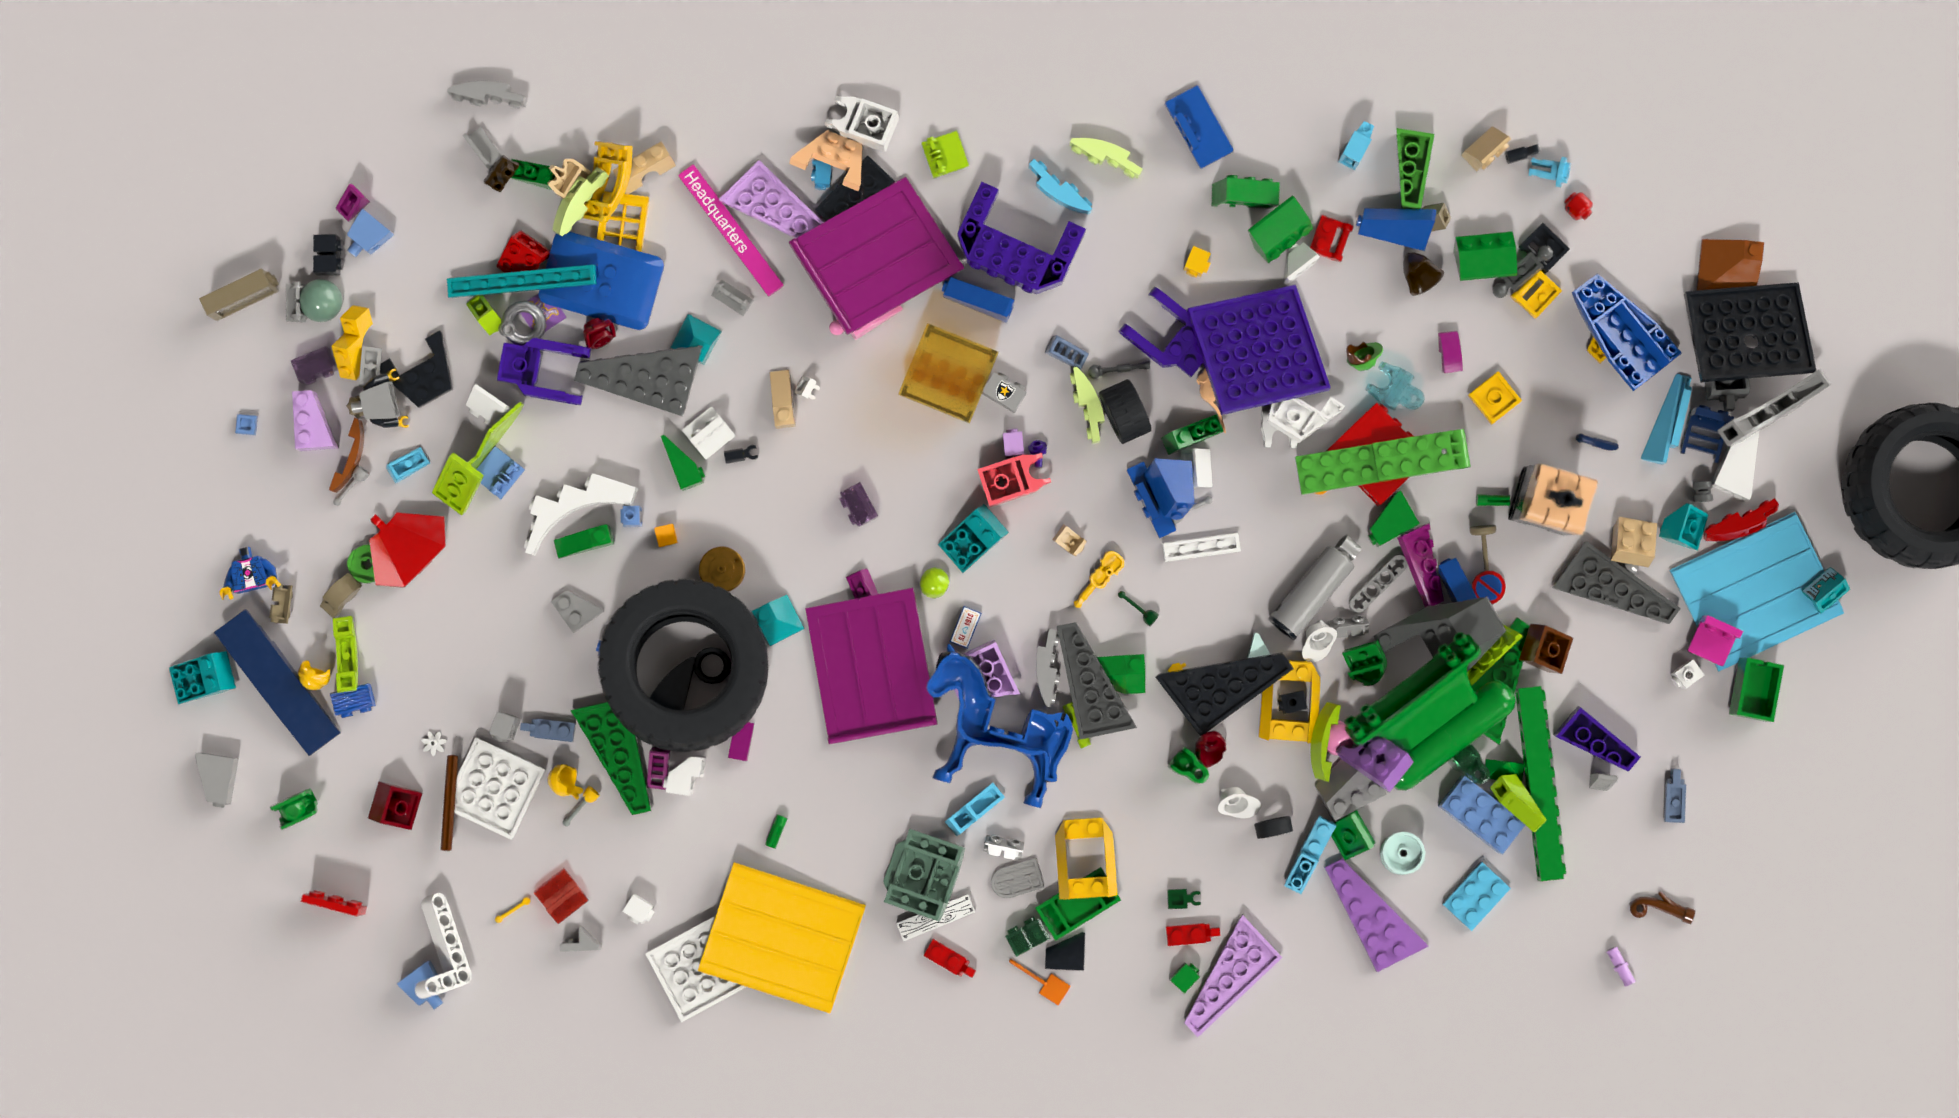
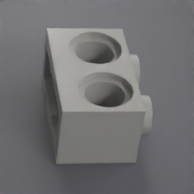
[489,712,521,742]

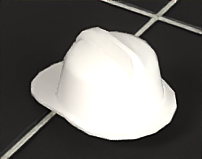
[1302,620,1337,662]
[1218,787,1261,819]

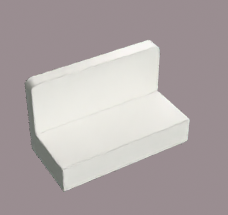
[1181,448,1212,488]

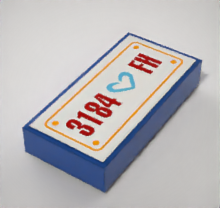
[950,606,982,649]

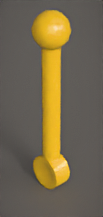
[495,897,531,923]

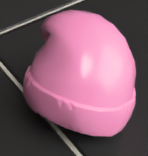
[1327,721,1356,755]

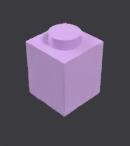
[1003,429,1024,458]

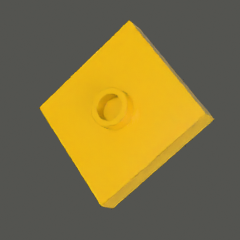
[1468,371,1522,425]

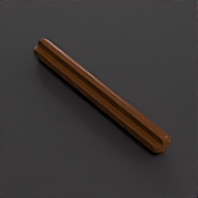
[441,755,458,851]

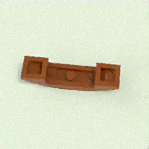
[329,418,364,493]

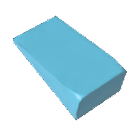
[386,447,430,484]

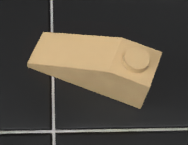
[770,370,796,429]

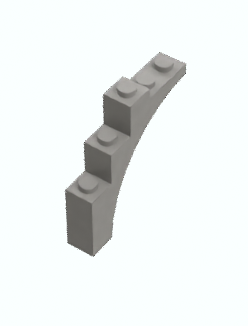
[1717,369,1832,447]

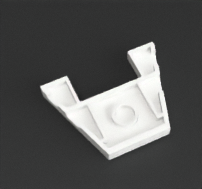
[1267,397,1345,443]

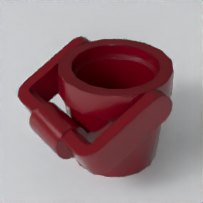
[583,318,616,349]

